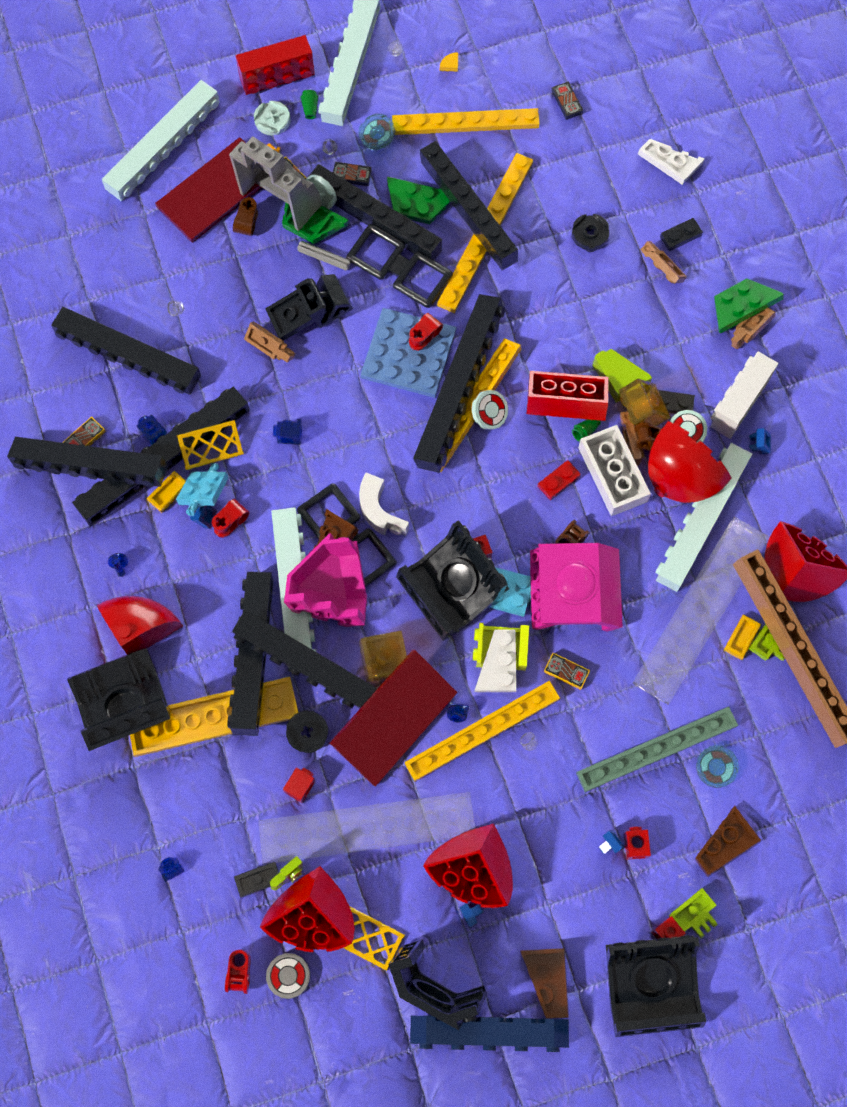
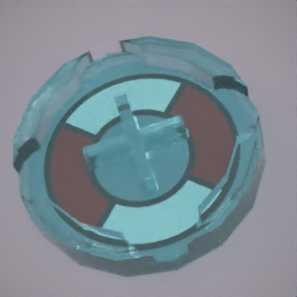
[358,114,395,150]
[696,745,739,788]

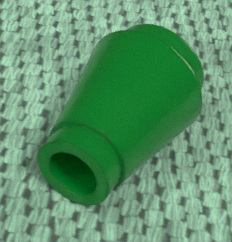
[300,90,319,119]
[572,419,601,442]

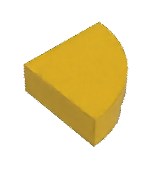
[440,52,458,72]

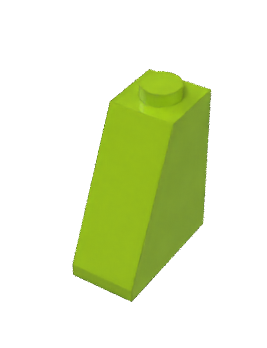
[593,349,652,403]

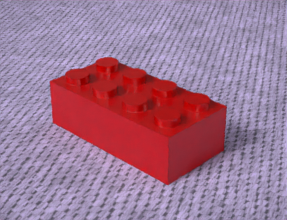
[235,35,315,95]
[526,371,608,421]

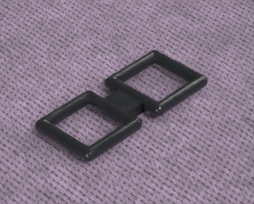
[346,224,453,308]
[297,483,397,587]

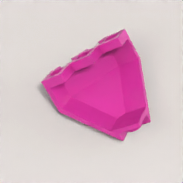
[284,533,367,627]

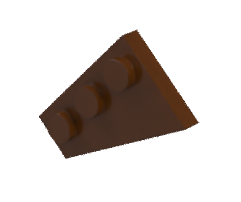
[314,509,359,548]
[695,805,761,877]
[520,948,569,1019]

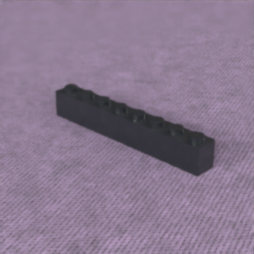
[420,141,518,271]
[307,164,442,260]
[51,307,201,395]
[7,437,168,487]
[227,572,274,736]
[231,610,377,709]

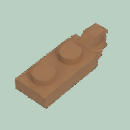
[640,241,687,284]
[731,308,776,350]
[244,321,296,363]
[620,411,644,466]

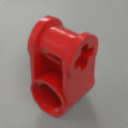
[409,313,444,351]
[212,499,250,538]
[225,950,251,994]

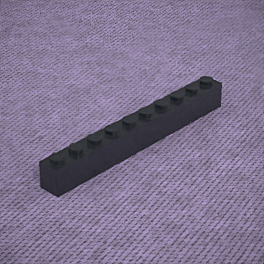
[413,294,505,473]
[72,386,250,527]

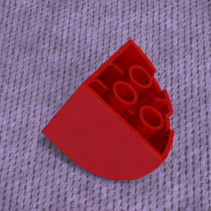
[648,421,732,503]
[764,521,847,602]
[97,596,183,654]
[423,823,513,908]
[260,866,355,952]

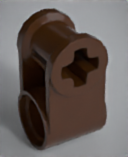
[233,197,258,236]
[634,422,662,451]
[555,519,590,544]

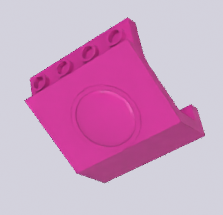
[530,543,623,632]

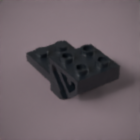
[265,274,353,341]

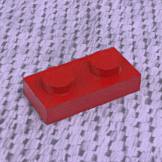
[537,460,581,500]

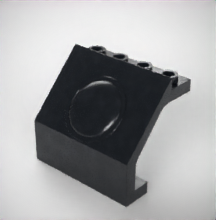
[396,520,509,641]
[67,647,170,751]
[606,935,707,1037]
[388,939,487,1031]

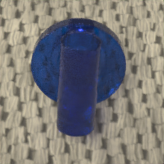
[108,553,128,577]
[447,702,469,723]
[158,857,185,882]

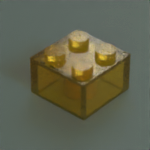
[618,379,671,426]
[358,631,407,682]

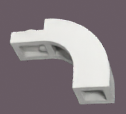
[359,473,409,535]

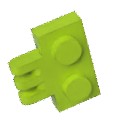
[748,623,785,661]
[270,856,303,891]
[668,888,718,938]

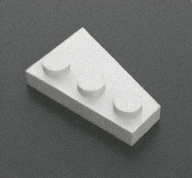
[638,139,705,185]
[474,630,516,692]

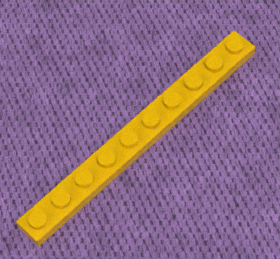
[437,153,533,314]

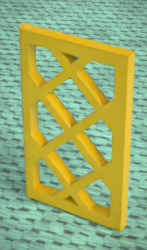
[177,420,244,470]
[344,907,405,971]

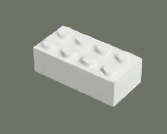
[710,351,778,439]
[578,425,651,516]

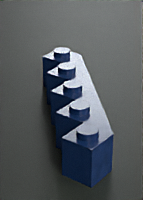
[410,1016,569,1052]

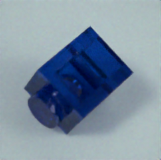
[136,414,167,446]
[273,419,303,445]

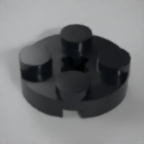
[571,214,609,252]
[286,710,328,753]

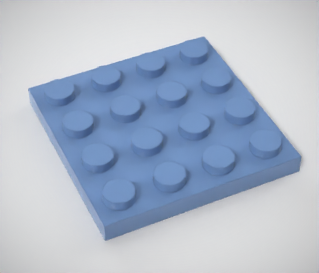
[360,308,456,398]

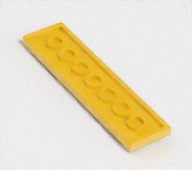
[130,677,298,757]

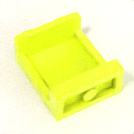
[473,623,529,671]

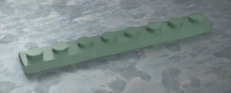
[576,707,738,793]

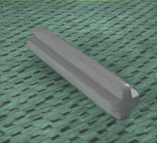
[297,241,351,270]

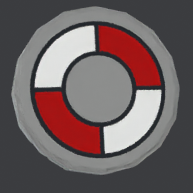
[266,953,310,999]

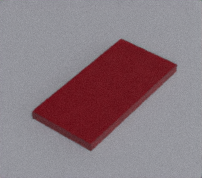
[155,137,262,243]
[329,650,458,786]

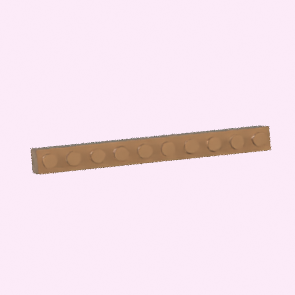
[733,549,847,748]

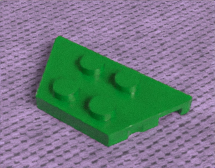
[387,177,450,225]
[282,203,349,244]
[714,278,784,334]

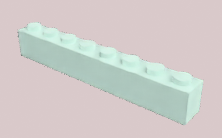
[318,0,381,126]
[102,80,220,201]
[655,443,752,592]
[271,508,316,668]

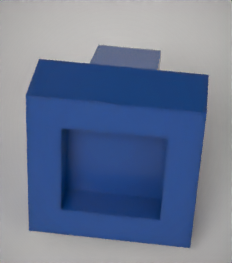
[749,428,771,454]
[190,505,217,529]
[598,830,625,854]
[459,903,484,929]

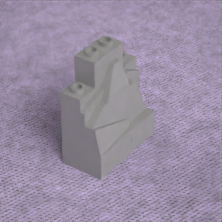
[229,136,322,231]

